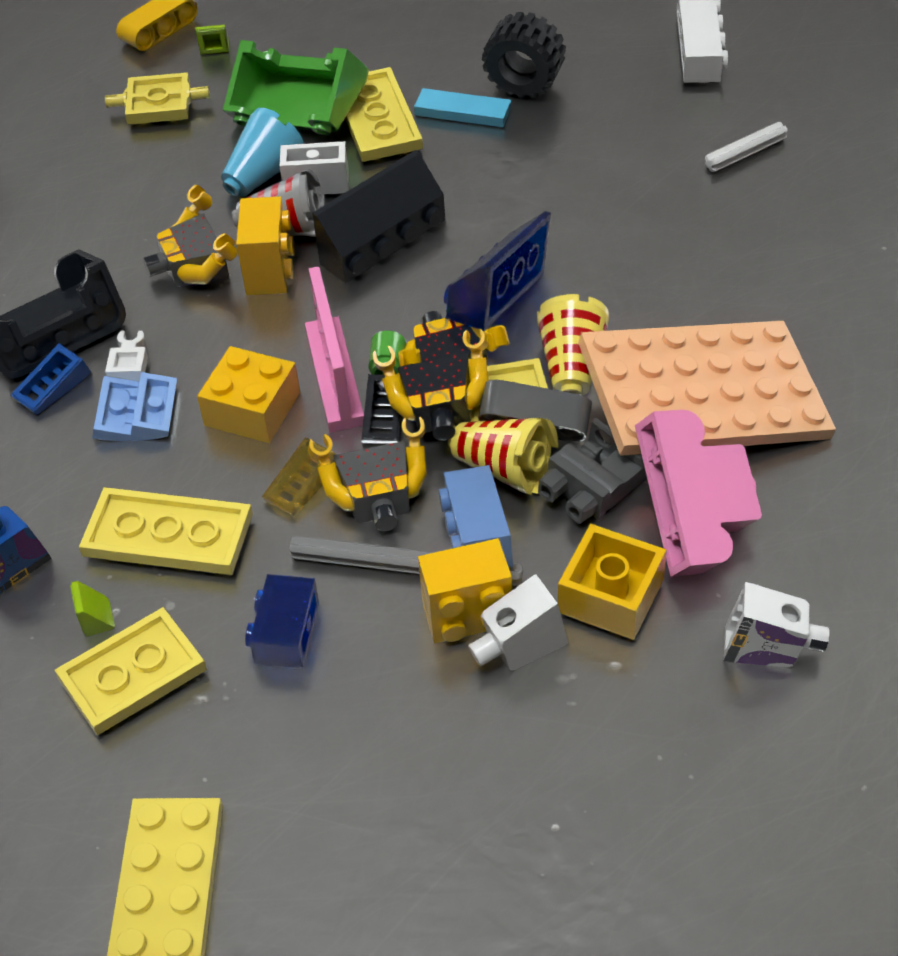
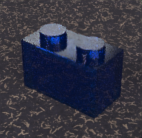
[245,574,319,669]

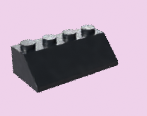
[312,150,446,284]

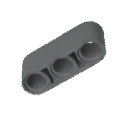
[478,380,592,442]

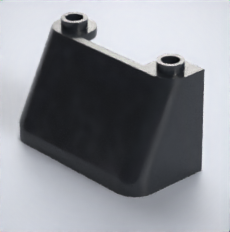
[0,249,126,378]

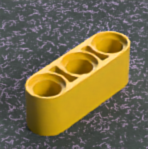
[116,0,198,51]

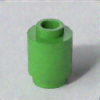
[368,330,406,375]

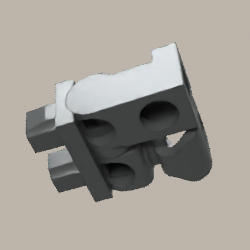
[538,418,647,524]

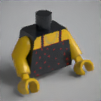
[398,311,510,366]
[373,329,488,440]

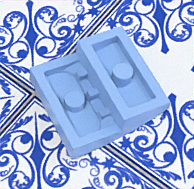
[92,372,177,441]

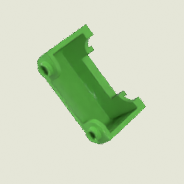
[223,40,369,135]

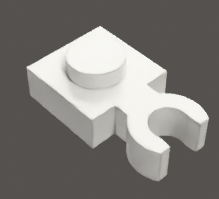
[105,331,148,382]

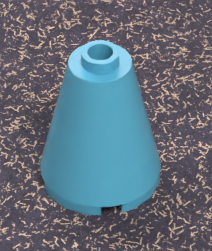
[221,108,304,197]

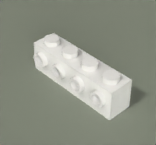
[676,0,728,84]

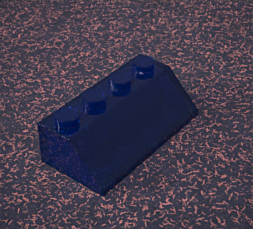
[444,211,551,331]

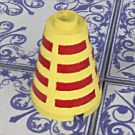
[537,294,609,396]
[448,418,558,495]

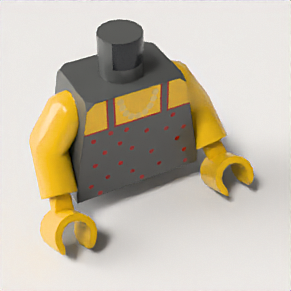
[143,185,237,287]
[308,417,427,531]

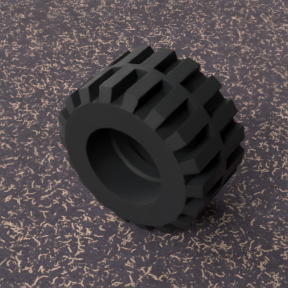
[482,12,566,99]

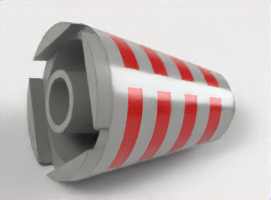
[232,170,326,237]

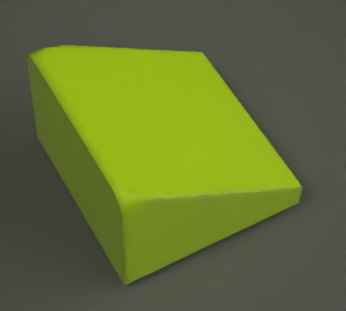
[195,25,229,55]
[70,581,115,637]

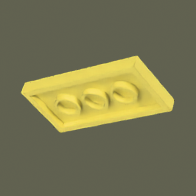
[345,67,423,162]
[79,487,253,575]
[107,798,223,956]

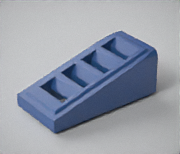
[11,343,91,415]

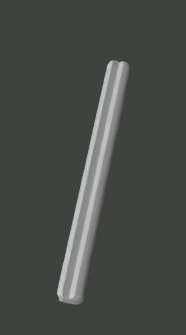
[289,535,523,586]

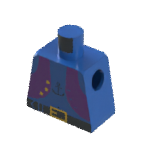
[0,506,51,594]

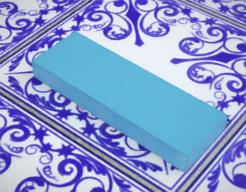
[414,88,511,127]

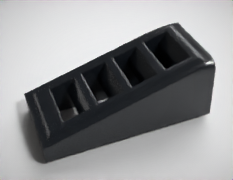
[361,374,403,444]

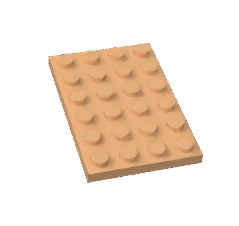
[578,321,836,456]

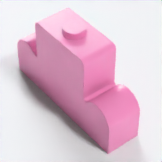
[635,410,762,577]

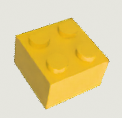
[236,196,295,295]
[197,346,301,444]
[558,524,667,640]
[418,538,512,644]

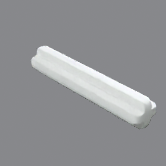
[705,122,788,172]

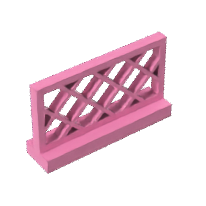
[305,267,364,433]

